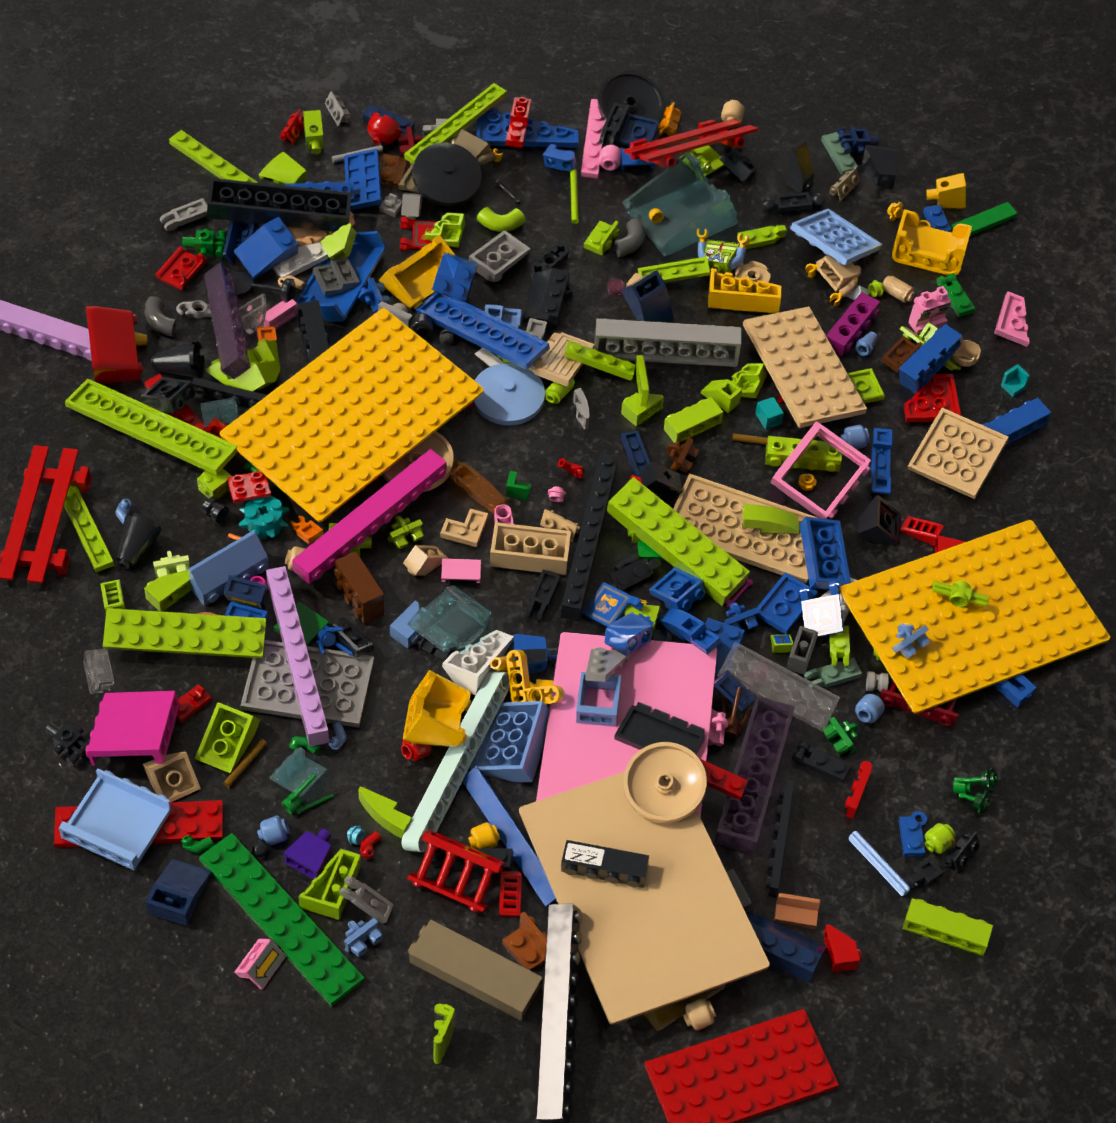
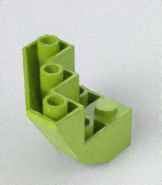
[206,339,280,391]

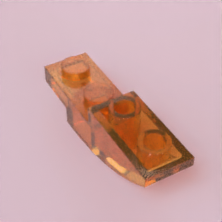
[448,457,507,514]

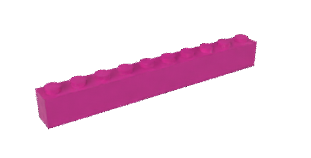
[292,449,447,584]

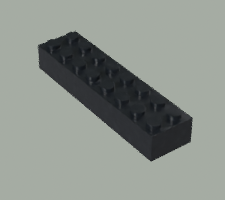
[207,178,351,232]

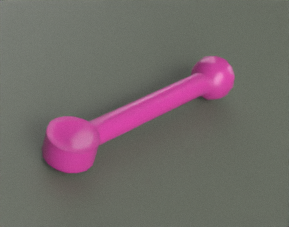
[726,579,753,608]

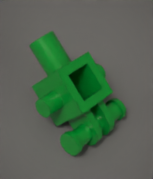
[182,229,227,258]

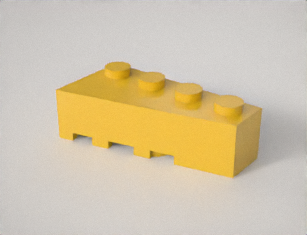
[708,268,781,313]

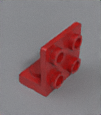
[227,471,271,503]

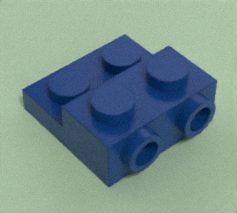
[649,567,706,611]

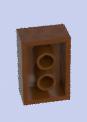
[334,552,384,625]

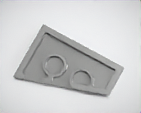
[585,647,630,682]

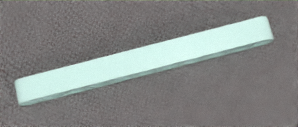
[402,671,510,852]

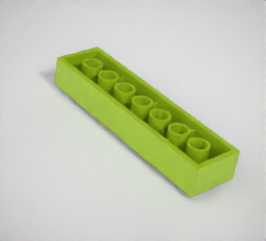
[607,477,750,606]

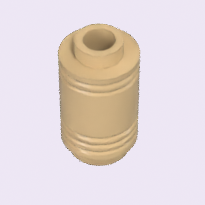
[882,276,915,303]

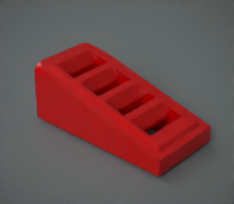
[900,516,944,546]
[499,871,522,917]

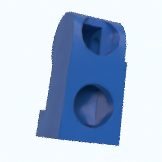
[543,144,577,171]

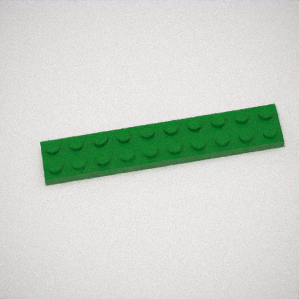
[199,833,364,1007]

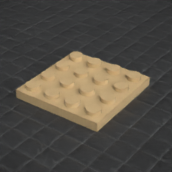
[908,408,1009,499]

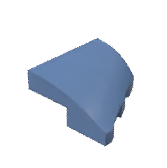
[485,305,523,329]

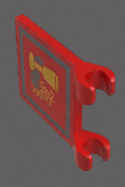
[400,217,436,251]

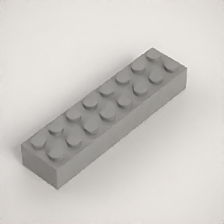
[594,319,741,367]

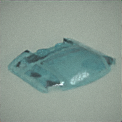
[408,585,490,652]

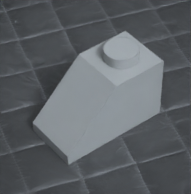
[401,193,423,220]

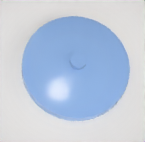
[473,363,545,425]

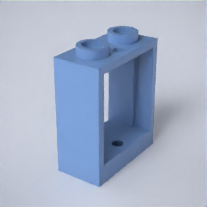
[576,672,621,726]

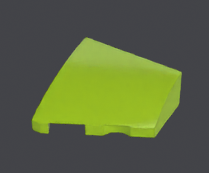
[259,152,307,184]
[425,213,465,247]
[731,363,768,398]

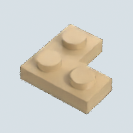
[440,509,488,547]

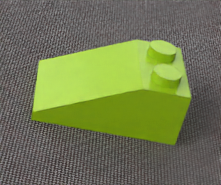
[195,702,261,773]

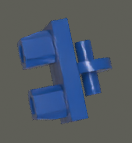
[358,278,390,313]
[724,602,758,630]

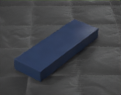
[620,430,650,477]

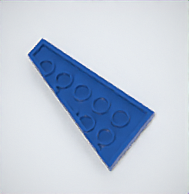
[477,108,578,148]

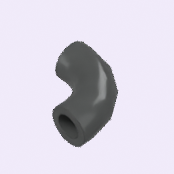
[615,218,645,257]
[144,296,177,337]

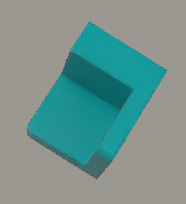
[1001,364,1030,397]
[755,397,784,430]

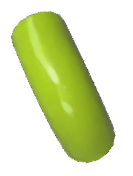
[477,207,526,232]

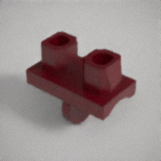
[398,127,424,157]

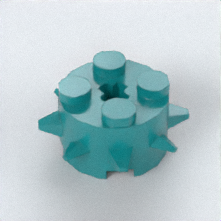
[239,496,289,539]

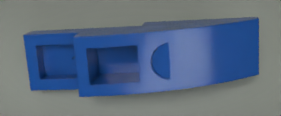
[657,608,721,655]

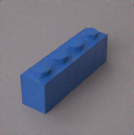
[983,398,1051,446]

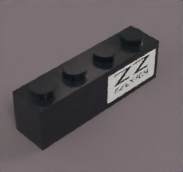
[561,840,649,888]

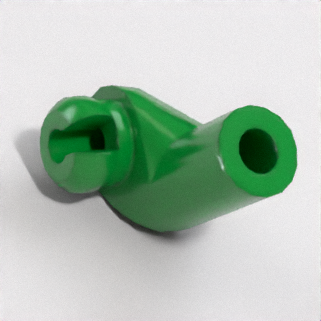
[289,736,321,754]
[182,835,214,853]

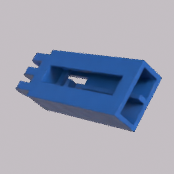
[993,674,1037,707]

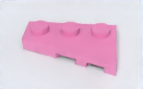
[994,291,1030,347]

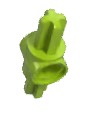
[932,581,989,607]

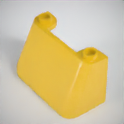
[892,209,972,275]
[379,234,456,309]
[403,670,472,747]

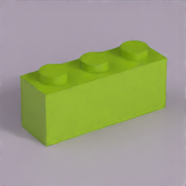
[664,397,723,443]

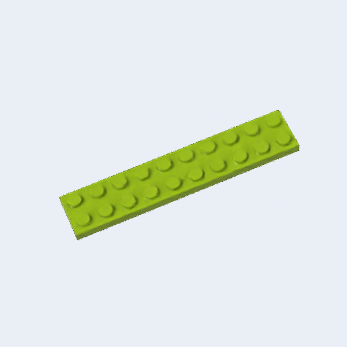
[65,379,238,475]

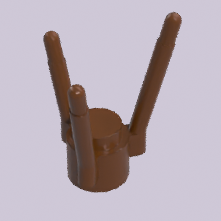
[722,687,753,738]

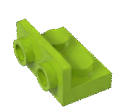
[584,221,620,255]

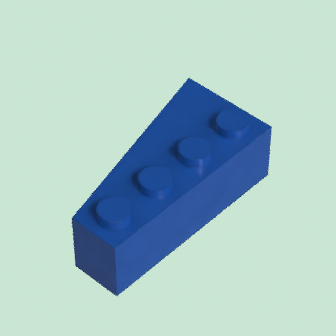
[899,324,963,394]

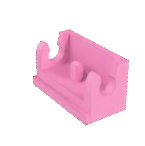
[441,559,481,583]

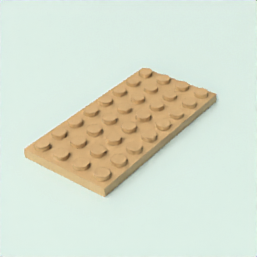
[743,307,867,428]
[673,474,817,584]

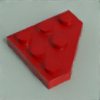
[904,374,961,422]

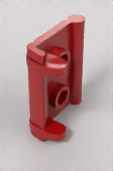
[155,247,207,290]

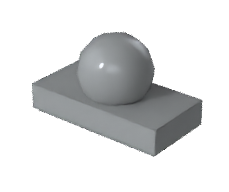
[378,301,413,328]

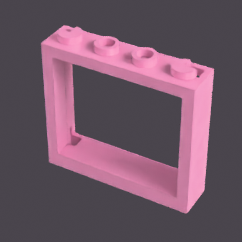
[771,421,871,519]

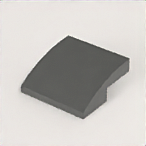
[313,258,360,297]

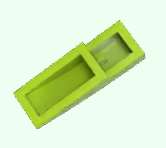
[742,504,799,533]
[358,786,412,839]

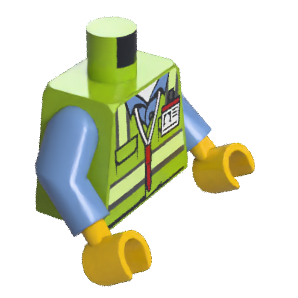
[697,228,750,277]

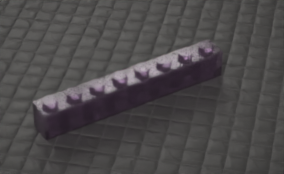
[204,263,250,379]

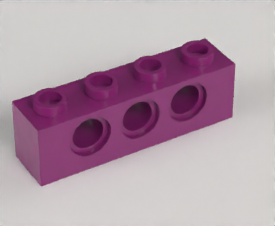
[826,292,880,357]

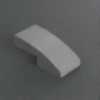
[525,318,547,340]
[573,388,589,430]

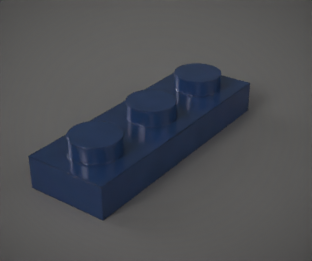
[362,104,415,133]

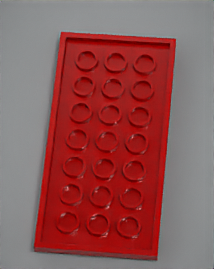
[644,1009,839,1123]

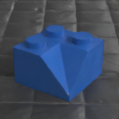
[432,252,479,301]

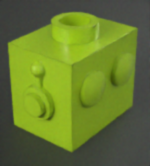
[197,469,232,499]

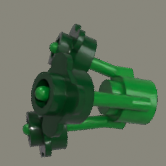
[953,767,999,814]

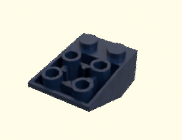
[621,270,674,323]
[145,859,211,926]

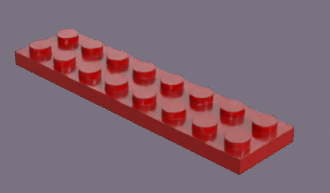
[54,800,223,848]

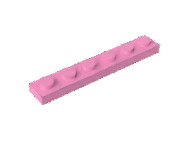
[581,99,605,179]

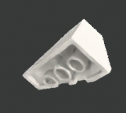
[442,630,514,696]

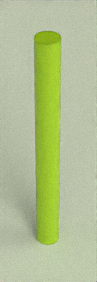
[570,169,579,224]

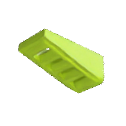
[100,579,125,612]

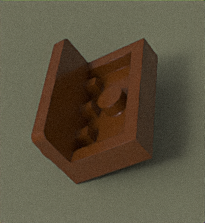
[881,336,923,373]

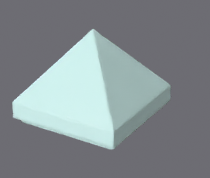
[847,284,871,300]

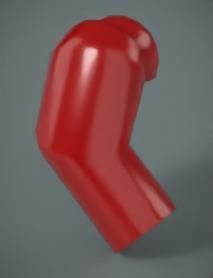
[558,458,585,479]
[360,831,381,859]

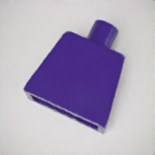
[284,829,332,880]

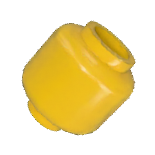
[468,823,500,849]

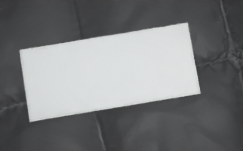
[475,348,503,367]

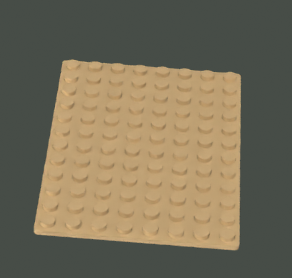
[519,772,769,1024]

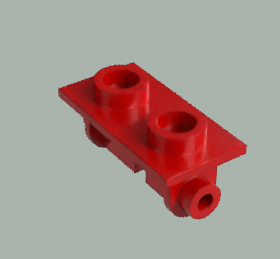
[280,109,304,145]

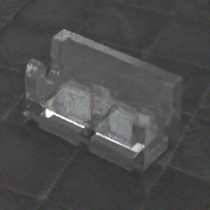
[83,649,114,695]

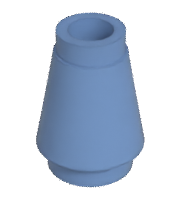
[856,332,878,356]

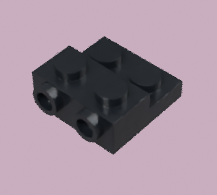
[141,377,195,413]

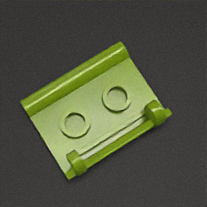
[433,1004,455,1064]

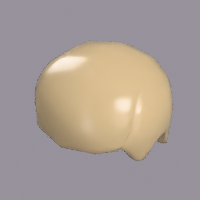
[952,340,981,367]

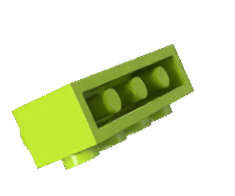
[765,436,842,472]

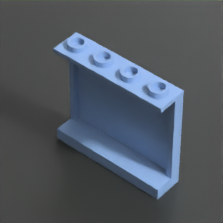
[59,768,172,870]

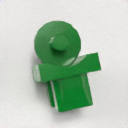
[823,717,859,755]

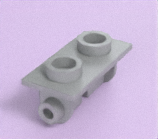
[325,91,351,126]

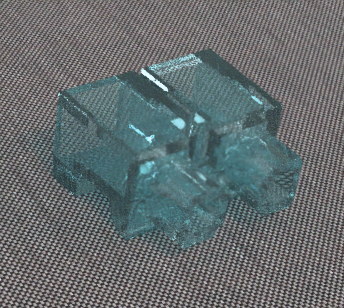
[200,398,239,427]

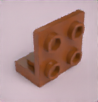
[502,912,547,971]

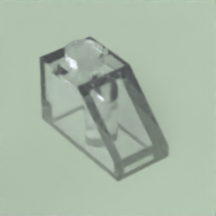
[235,293,267,334]

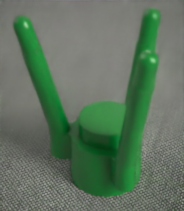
[281,774,334,815]

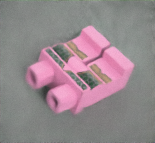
[909,286,951,335]

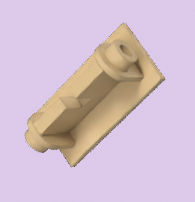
[540,509,581,542]

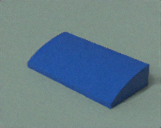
[800,517,851,590]

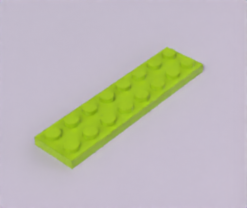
[103,608,266,659]

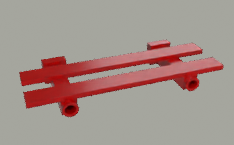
[624,119,759,167]
[0,445,92,584]

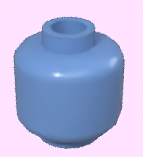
[841,425,870,450]
[855,694,885,723]
[257,816,290,846]

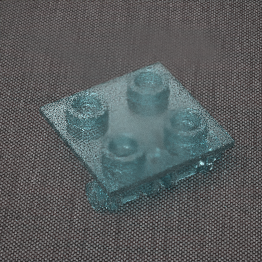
[269,747,327,797]

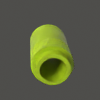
[545,379,574,404]

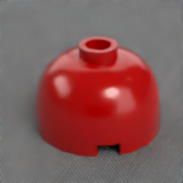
[367,113,402,145]

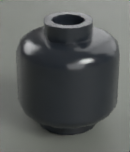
[410,313,434,340]

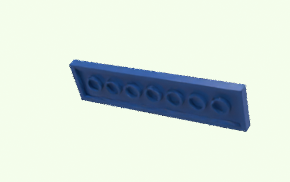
[416,291,550,370]

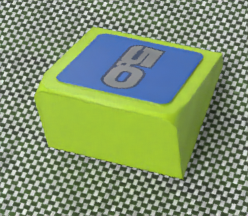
[771,634,793,653]

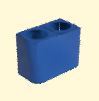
[604,612,652,656]

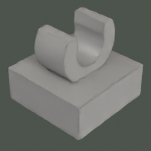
[379,193,402,217]

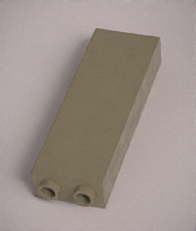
[408,920,543,1021]

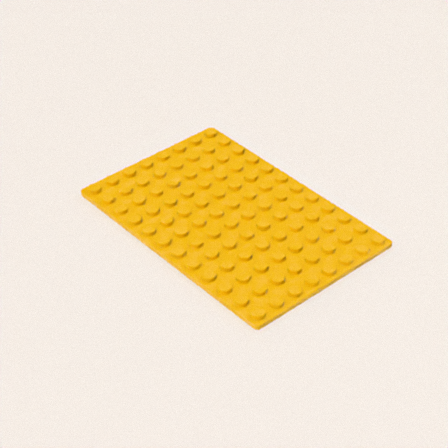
[220,308,484,522]
[839,520,1110,713]

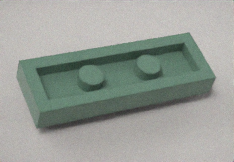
[821,132,858,176]

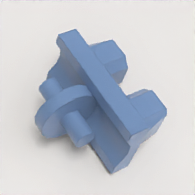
[892,623,930,659]
[344,918,383,957]

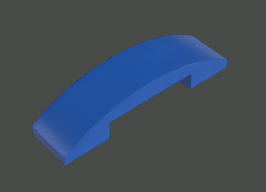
[871,428,892,495]

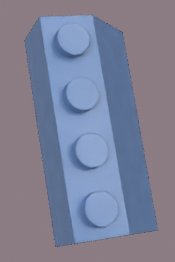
[188,530,269,606]

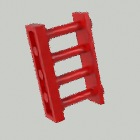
[407,830,506,913]

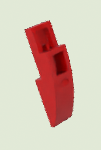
[506,97,531,148]

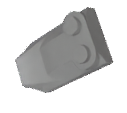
[469,230,531,282]

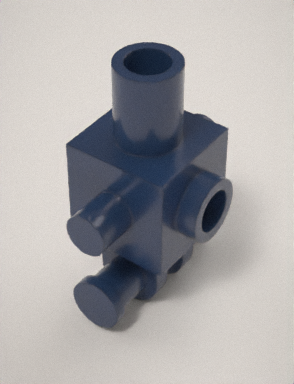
[837,127,879,154]

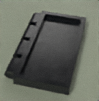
[614,702,705,755]

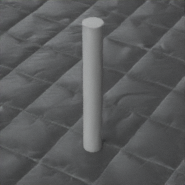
[332,145,383,163]

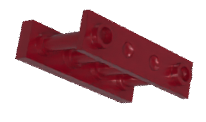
[880,679,958,727]

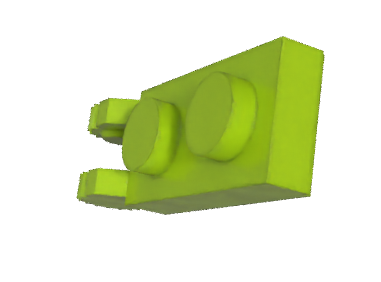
[829,626,850,667]

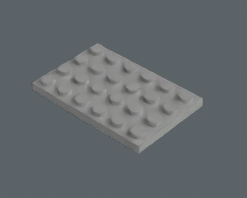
[240,640,374,728]

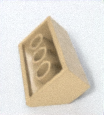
[490,522,571,575]

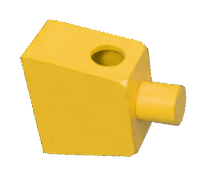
[926,173,966,208]

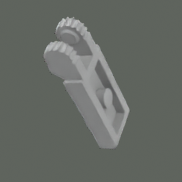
[160,198,207,231]
[340,876,393,924]

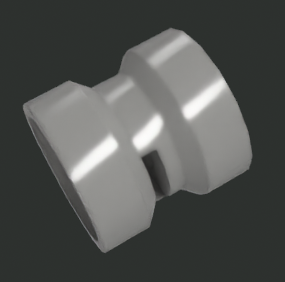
[866,671,889,692]

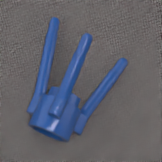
[315,626,353,656]

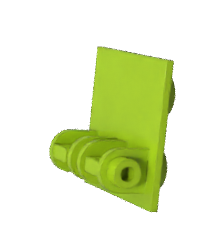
[680,145,725,178]

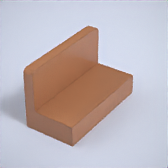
[774,893,821,929]

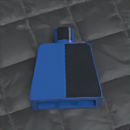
[513,634,558,676]

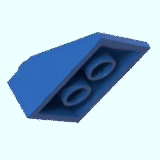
[234,217,298,279]
[705,618,745,677]

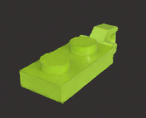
[737,225,787,249]

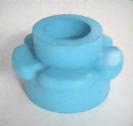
[347,826,366,845]

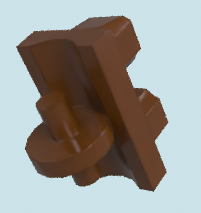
[666,437,699,473]

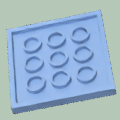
[790,209,882,265]

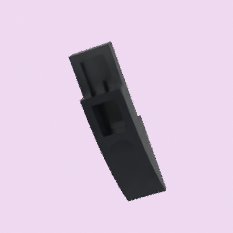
[431,843,514,874]

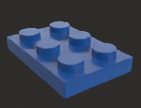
[755,572,818,634]

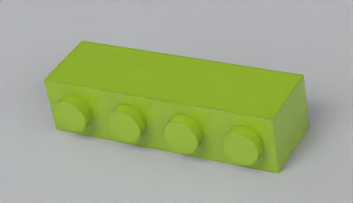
[902,898,993,956]

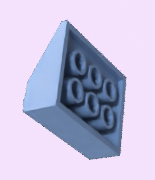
[470,701,549,782]

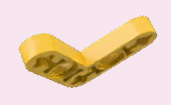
[506,650,564,704]

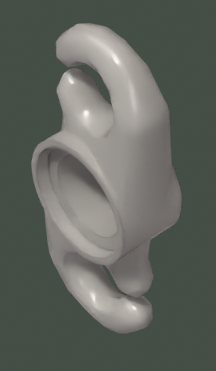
[176,301,222,318]

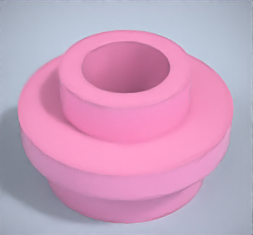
[548,487,567,502]

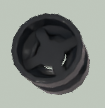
[202,496,229,523]

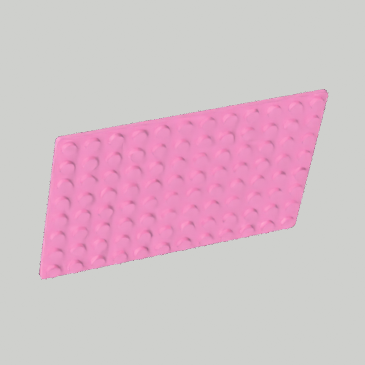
[536,632,717,818]

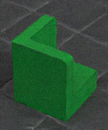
[506,471,531,501]

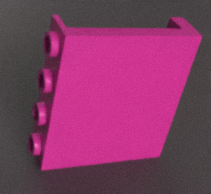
[86,691,179,766]

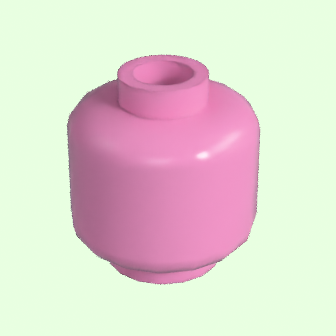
[599,145,621,170]

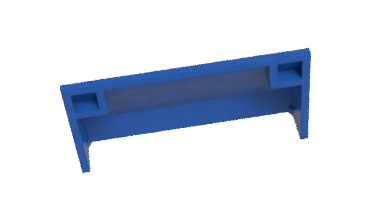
[296,231,388,322]

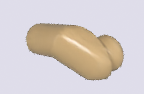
[278,275,305,290]

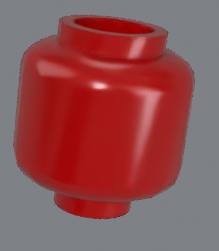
[401,740,431,762]

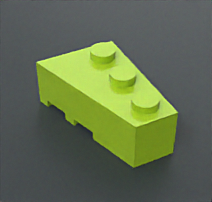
[299,849,361,920]

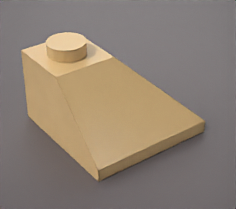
[143,751,201,802]

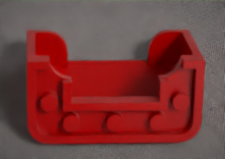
[86,306,143,385]

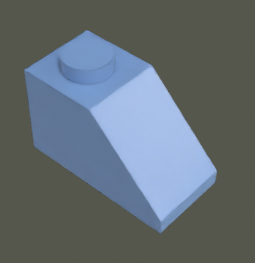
[390,601,421,649]

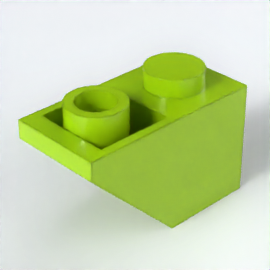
[320,223,357,260]
[701,379,742,413]

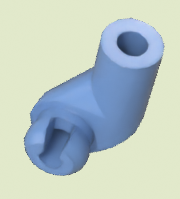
[116,499,131,524]
[328,722,347,750]

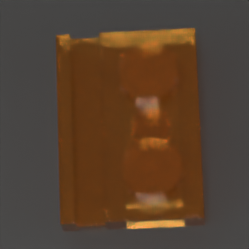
[380,154,408,186]

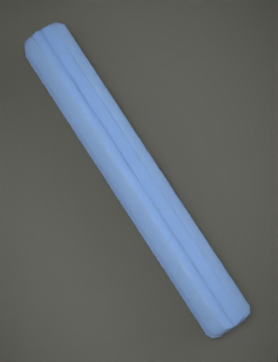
[849,831,910,896]

